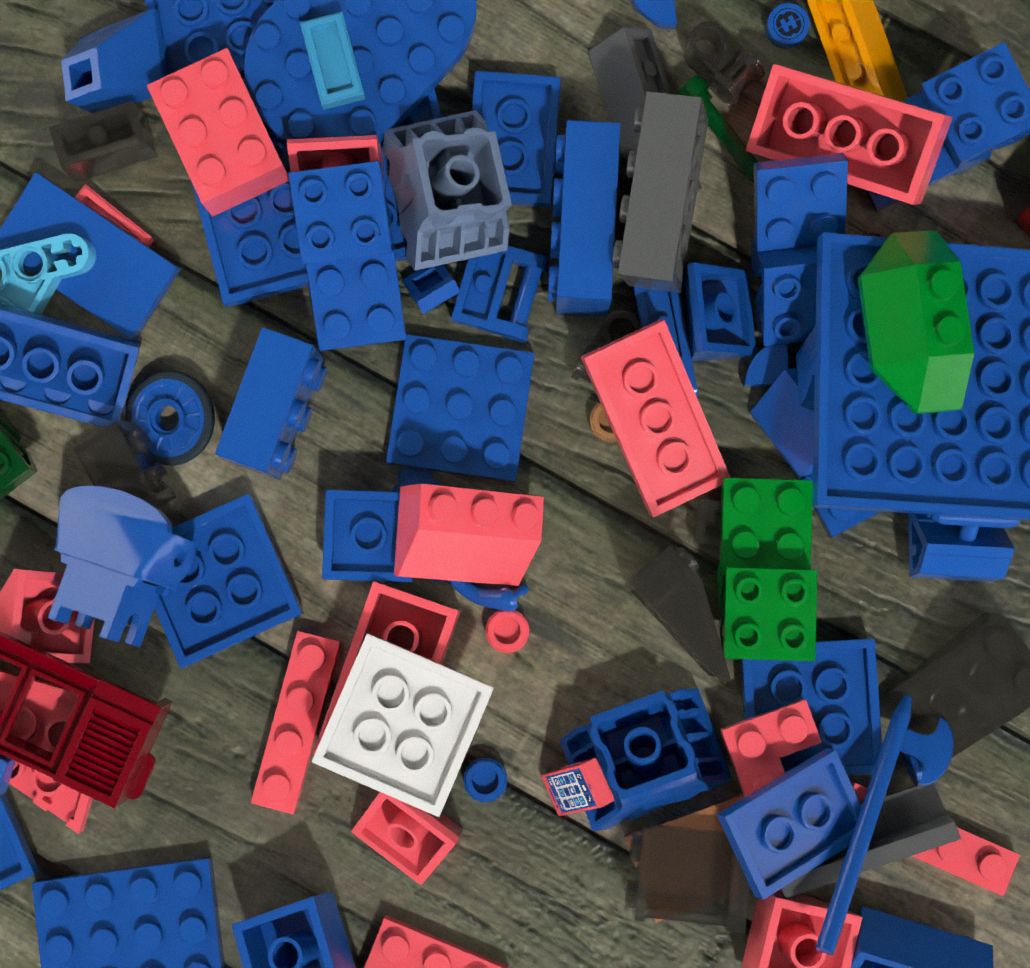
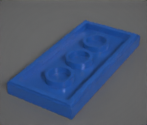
[0,172,181,341]

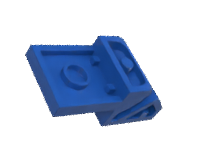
[865,42,1030,212]
[751,153,848,346]
[288,161,407,351]
[908,513,1021,582]

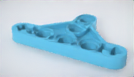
[0,234,96,314]

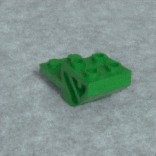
[717,478,818,661]

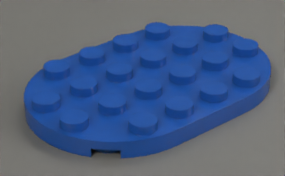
[244,0,477,144]

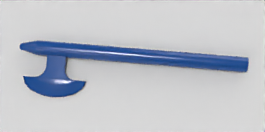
[815,695,954,955]

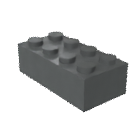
[613,91,708,293]

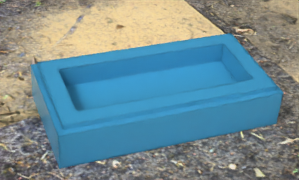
[300,11,366,110]

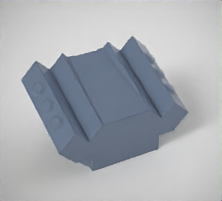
[383,110,512,271]

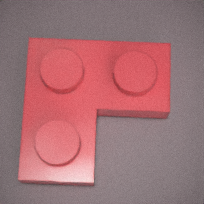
[720,699,822,798]

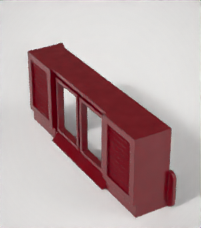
[0,631,173,809]

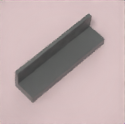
[589,27,702,191]
[781,783,961,899]

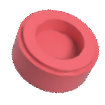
[485,610,529,653]

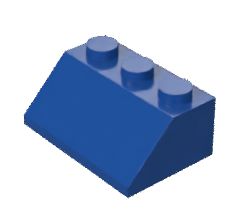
[851,906,994,968]

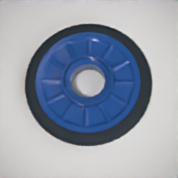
[125,370,215,466]

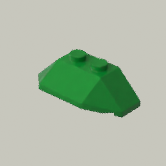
[858,230,974,415]

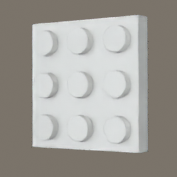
[312,633,494,817]

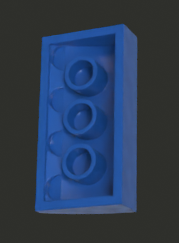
[0,303,142,431]

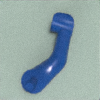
[431,579,529,612]

